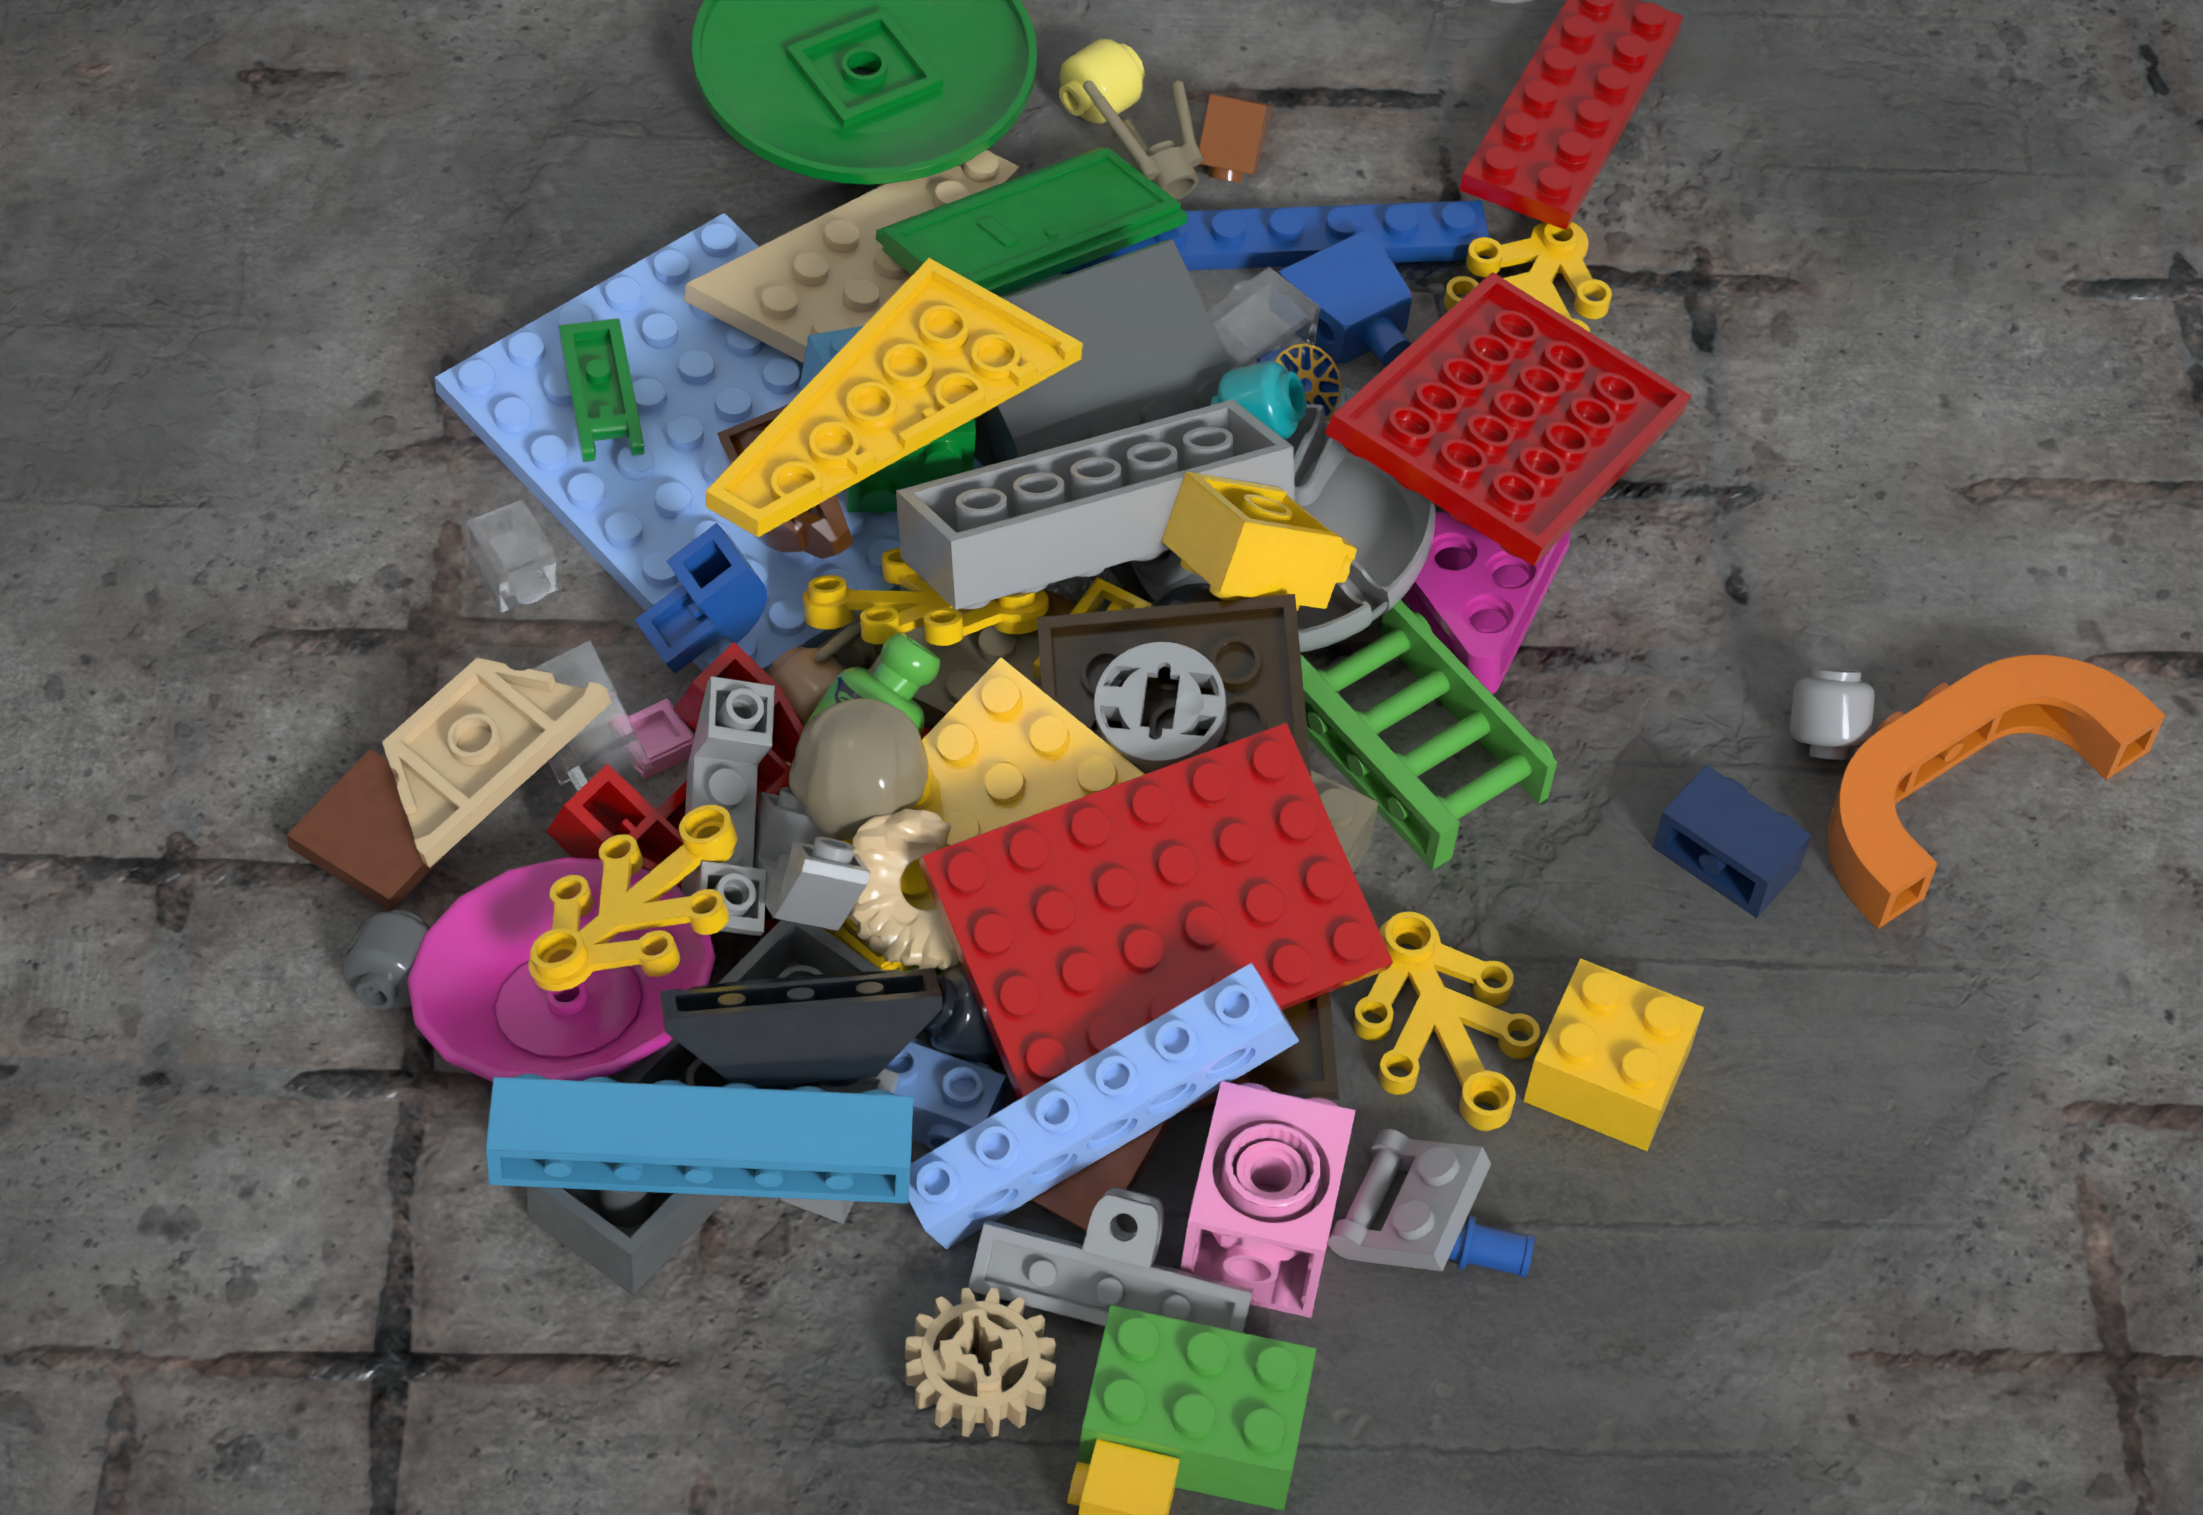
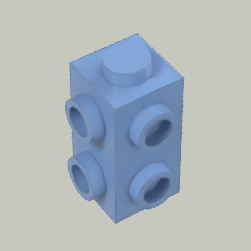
[885,1038,1006,1151]

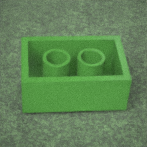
[1078,1305,1317,1511]

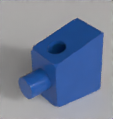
[1273,228,1412,367]

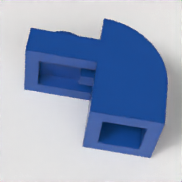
[635,523,767,674]

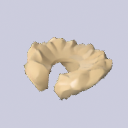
[847,809,960,971]

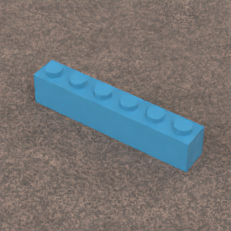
[486,1074,914,1204]

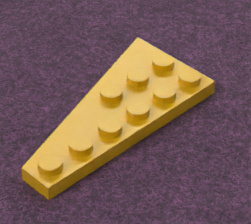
[706,258,1083,537]

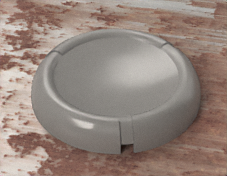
[1131,404,1436,653]

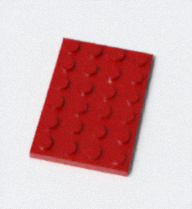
[1324,272,1692,566]
[918,723,1393,1100]

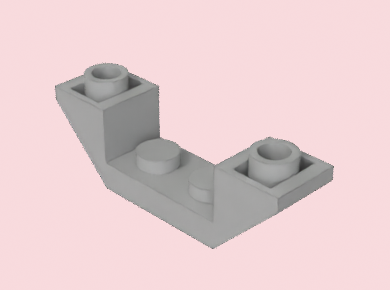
[681,676,775,936]
[753,787,870,931]

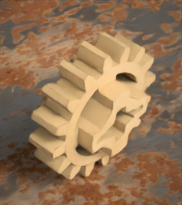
[905,1287,1056,1437]

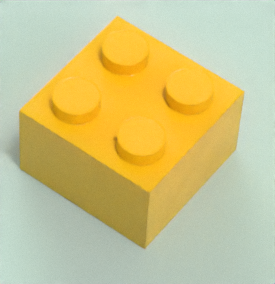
[1523,958,1704,1151]

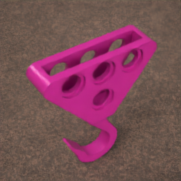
[1401,511,1571,694]

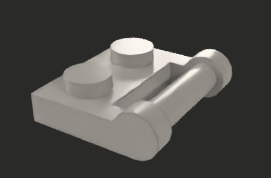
[1328,1129,1491,1271]

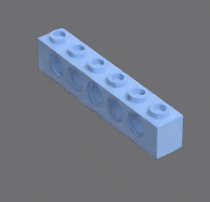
[909,963,1299,1249]

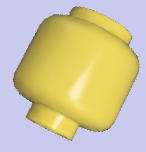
[1059,39,1145,124]

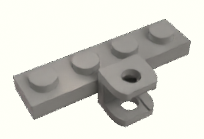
[968,1187,1254,1333]

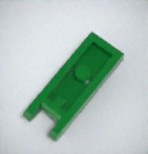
[559,318,644,462]

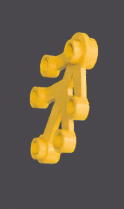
[1444,222,1612,333]
[803,548,1049,646]
[528,805,738,991]
[1352,912,1540,1131]

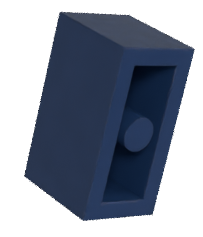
[1652,765,1811,918]

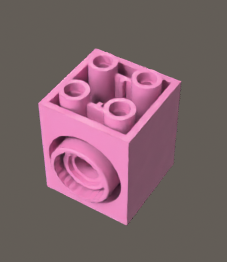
[1180,1081,1356,1318]

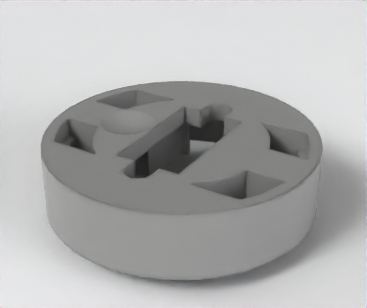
[1094,642,1227,773]

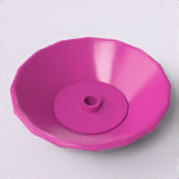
[407,857,716,1082]

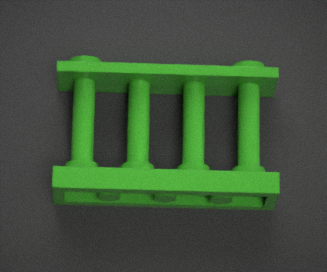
[1301,600,1557,871]

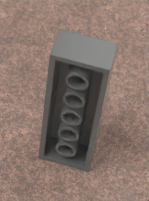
[526,920,881,1296]

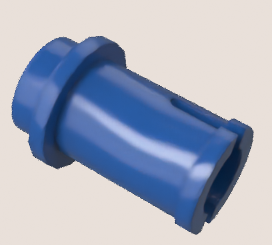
[1448,1215,1535,1278]

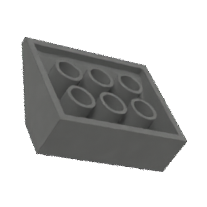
[981,239,1232,464]

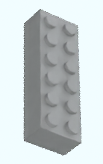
[896,400,1295,610]

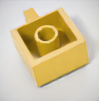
[1162,471,1357,611]

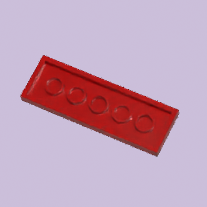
[1459,0,1683,230]

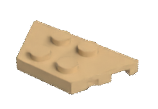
[382,658,612,868]

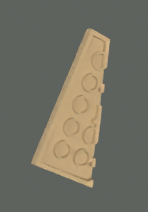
[684,150,1019,363]

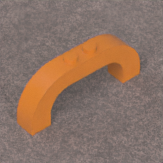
[1827,655,2166,929]

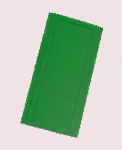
[876,147,1188,296]

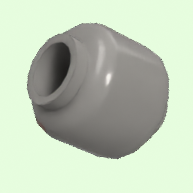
[1790,667,1875,760]

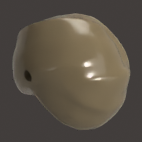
[788,698,928,841]

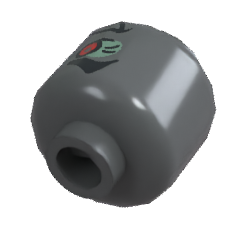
[342,910,429,1010]

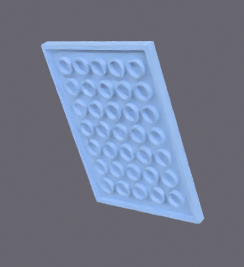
[435,213,984,674]

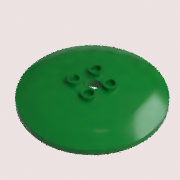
[692,0,1037,184]

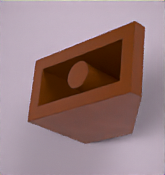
[1199,93,1274,183]

